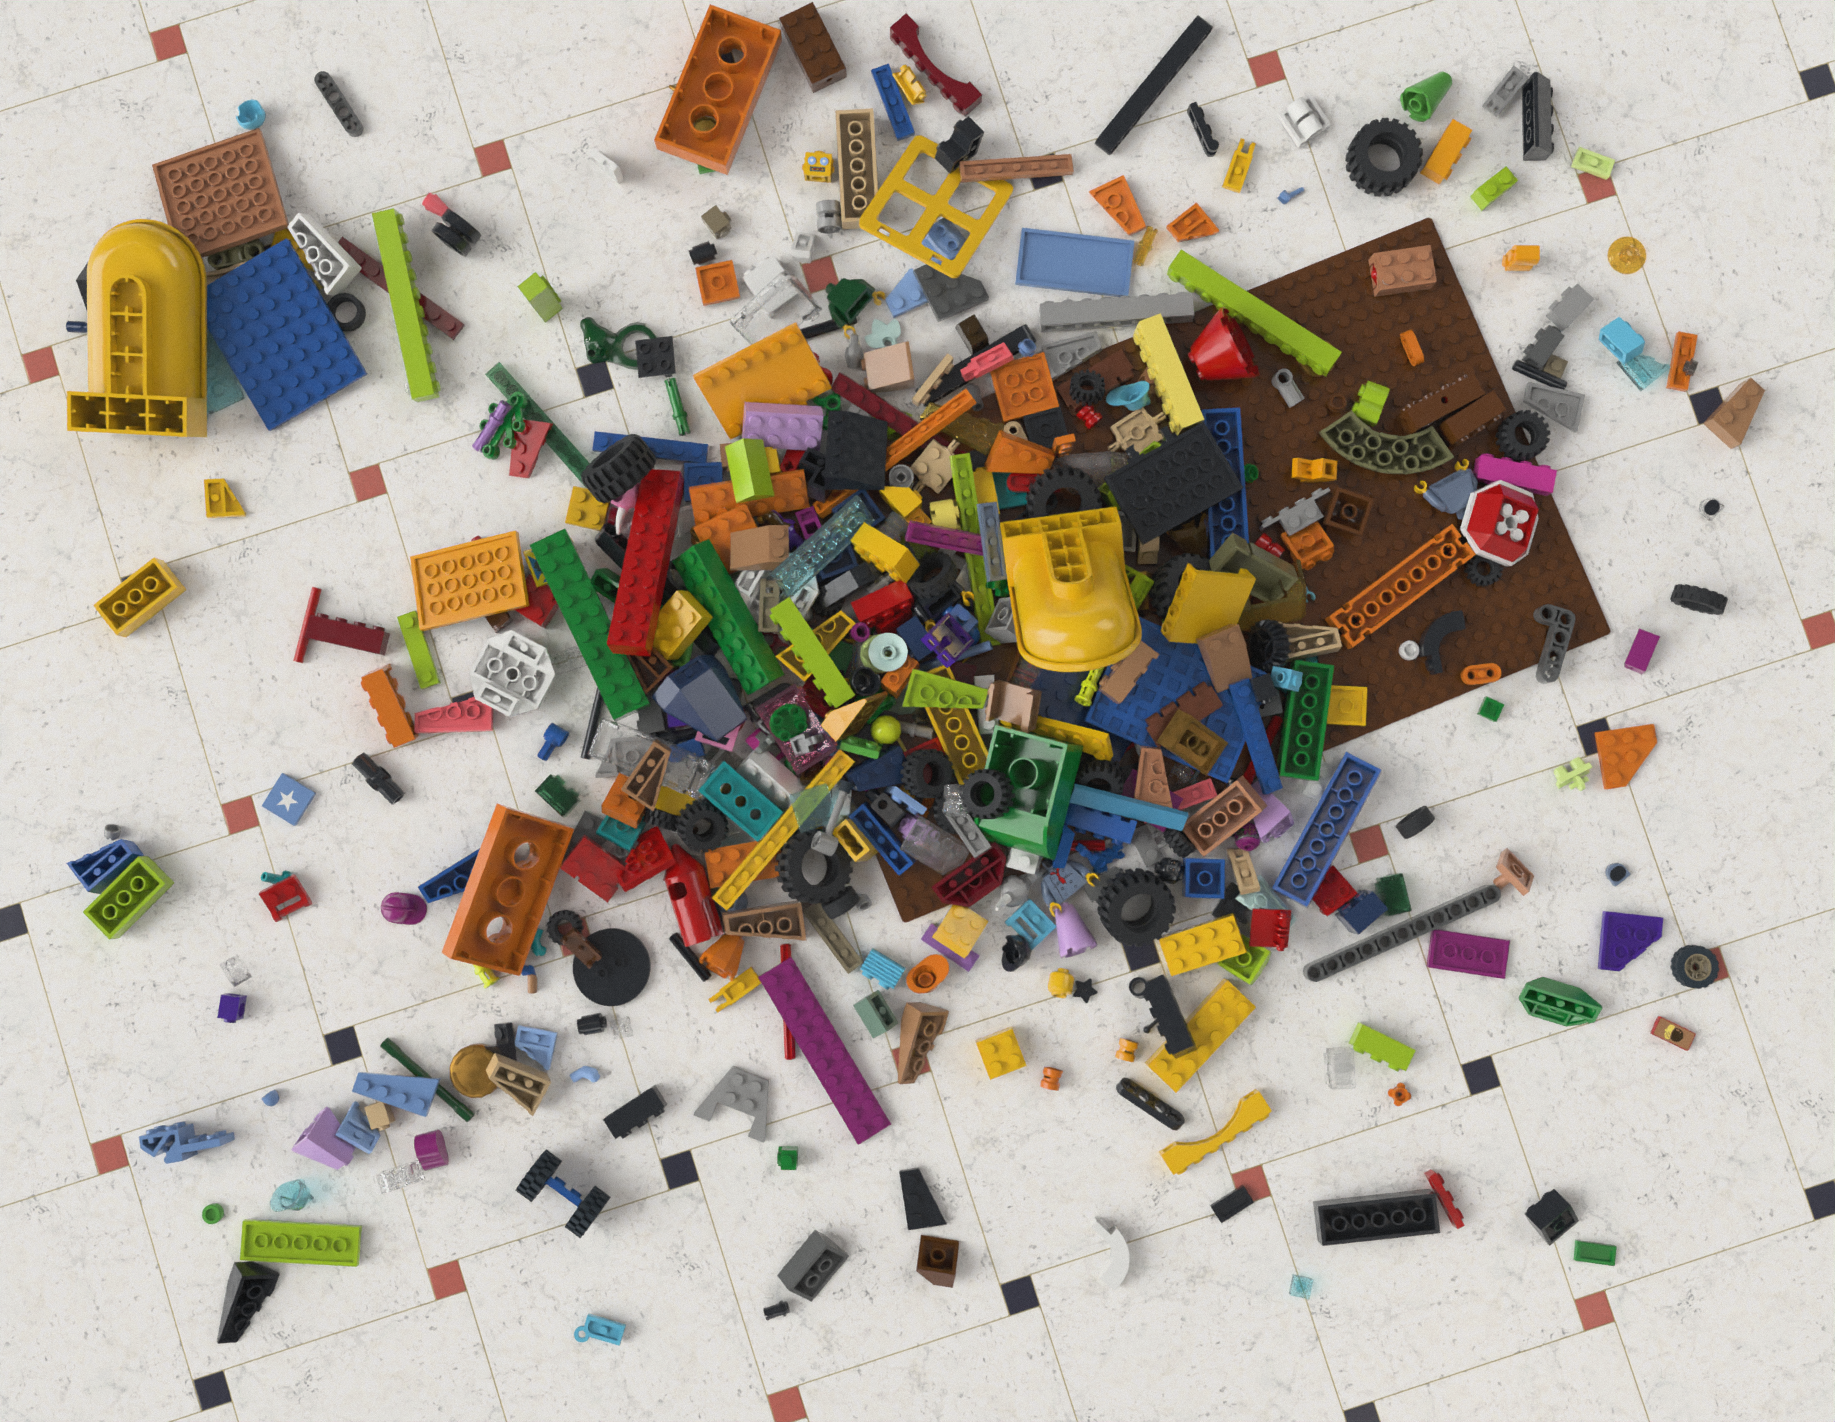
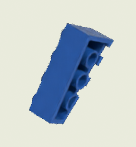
[1064,803,1137,846]
[418,848,480,903]

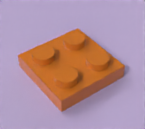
[695,260,740,306]

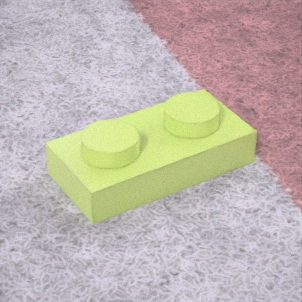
[1571,147,1615,180]

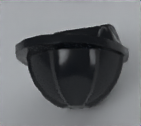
[1001,934,1032,972]

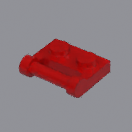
[259,874,312,922]

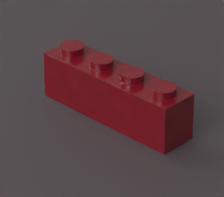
[305,613,390,656]

